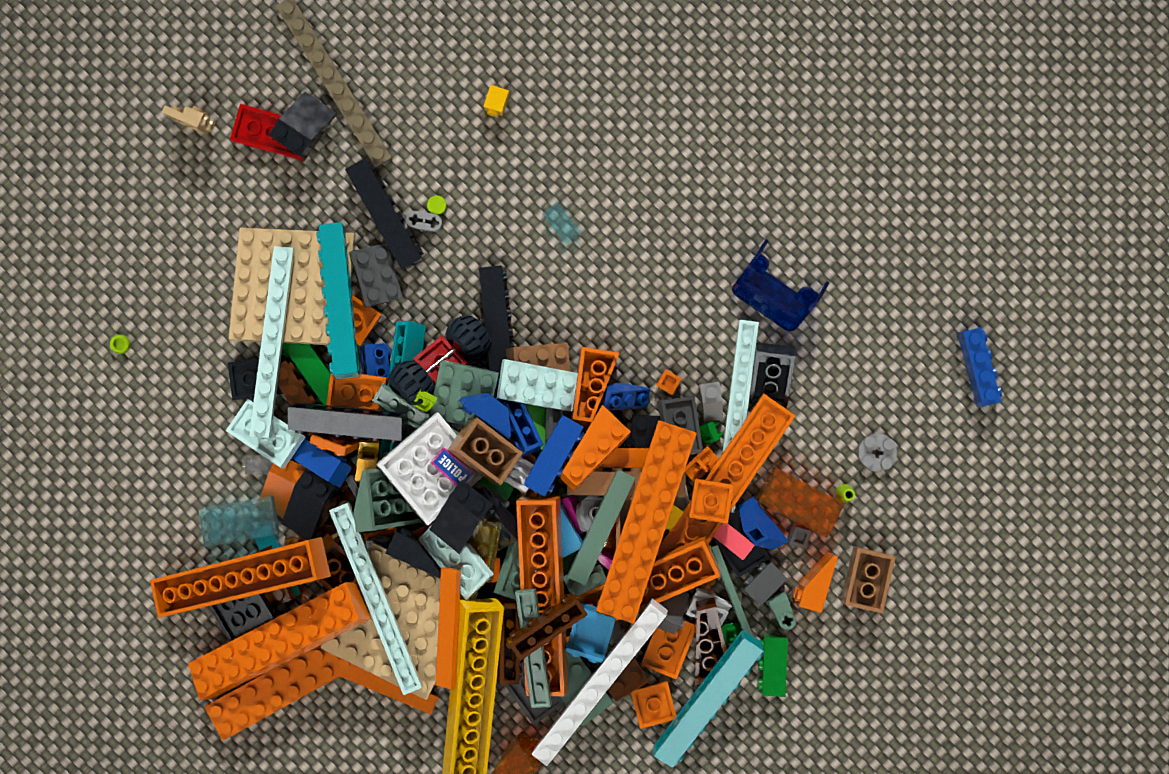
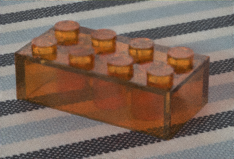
[756,467,845,538]

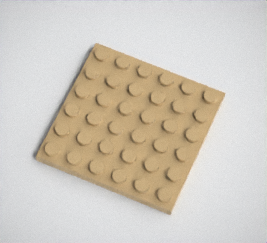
[229,228,355,345]
[321,541,479,700]

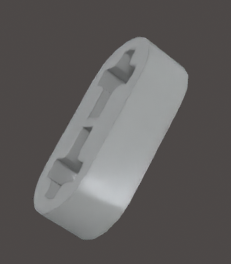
[406,211,443,232]

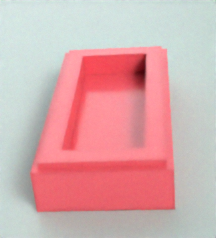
[713,523,755,560]

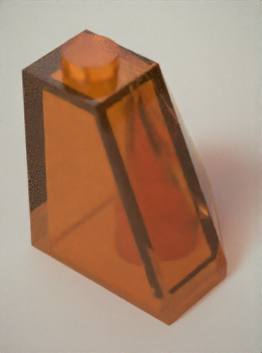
[491,731,543,774]

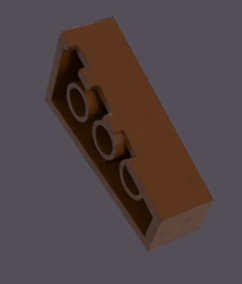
[694,597,727,685]

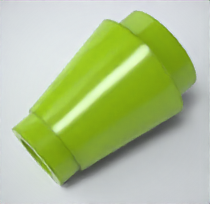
[835,484,855,503]

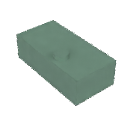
[560,642,614,726]

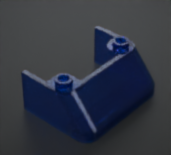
[732,239,830,331]

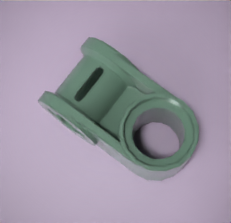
[767,591,796,630]

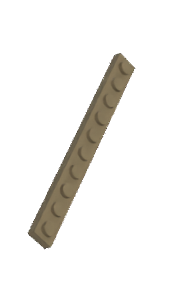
[276,0,393,169]

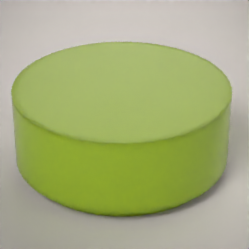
[427,195,447,215]
[110,335,131,354]

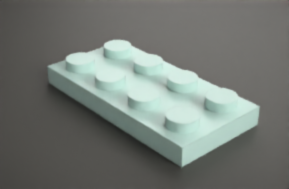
[496,359,578,412]
[226,399,306,469]
[418,526,494,600]

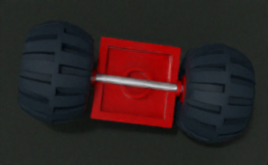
[388,315,492,405]

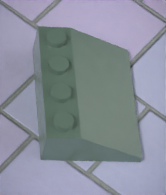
[354,468,422,532]

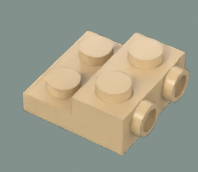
[162,105,215,135]

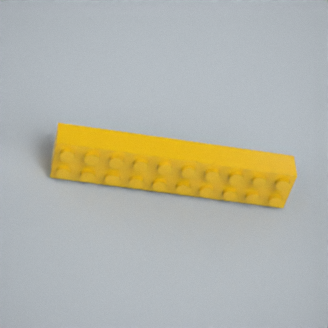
[442,598,504,774]

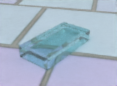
[542,203,581,244]

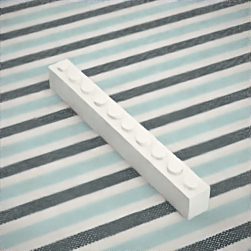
[532,598,668,766]

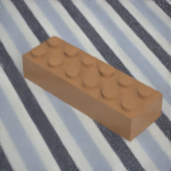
[567,467,686,497]

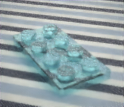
[198,496,280,547]

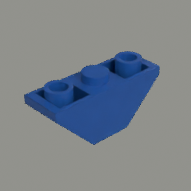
[604,383,650,411]
[459,393,511,439]
[738,496,788,550]

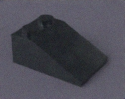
[268,92,337,160]
[749,342,796,408]
[281,469,344,540]
[429,480,497,554]
[474,486,518,556]
[385,525,441,578]

